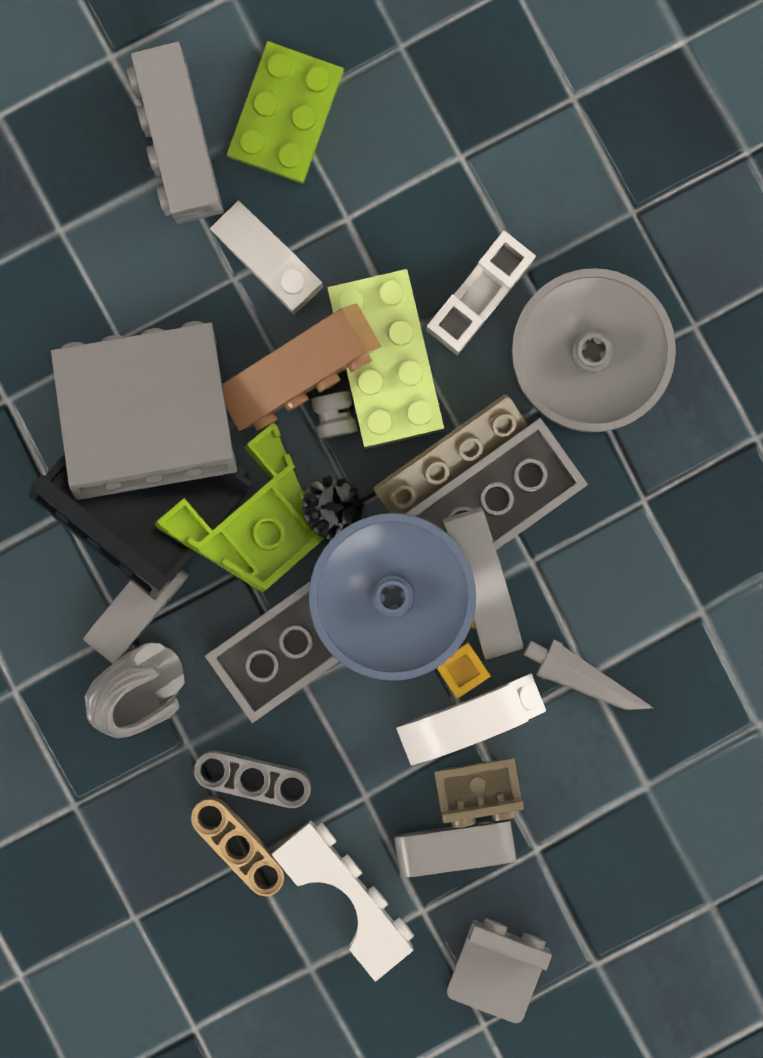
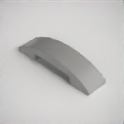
[442,507,524,661]

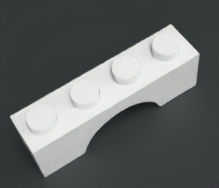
[271,819,414,982]

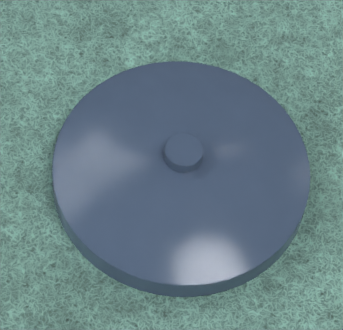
[309,513,476,681]

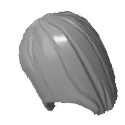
[84,642,185,738]

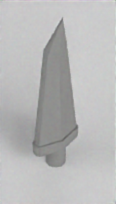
[523,639,653,710]

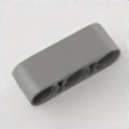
[83,569,189,664]
[194,750,311,808]
[394,819,516,878]

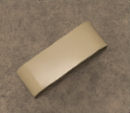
[191,796,286,896]

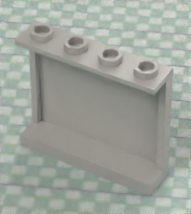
[51,321,237,500]

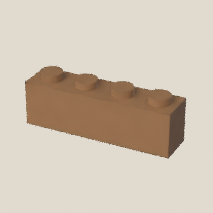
[222,303,382,431]

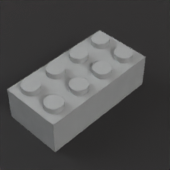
[126,41,224,225]

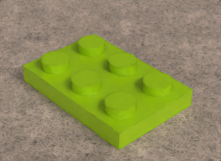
[227,41,344,184]

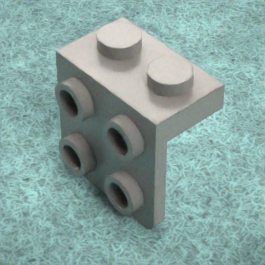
[447,918,552,1023]

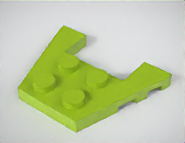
[154,423,324,592]

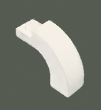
[396,674,546,766]

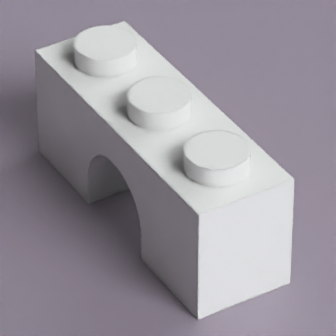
[426,231,536,356]

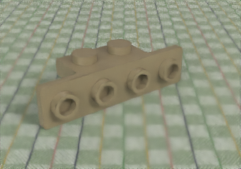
[374,394,527,514]

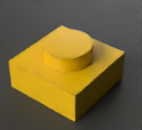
[437,642,491,699]

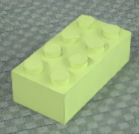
[327,269,444,449]

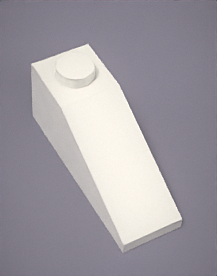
[209,200,323,316]

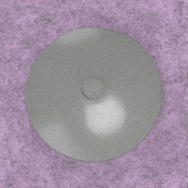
[511,268,676,433]

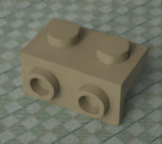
[434,757,524,828]

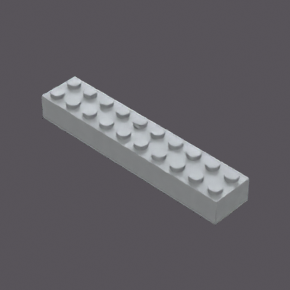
[205,418,588,723]

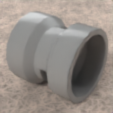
[311,391,358,439]

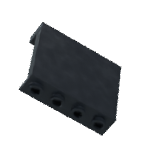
[29,453,252,600]

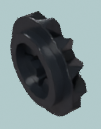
[302,475,365,540]

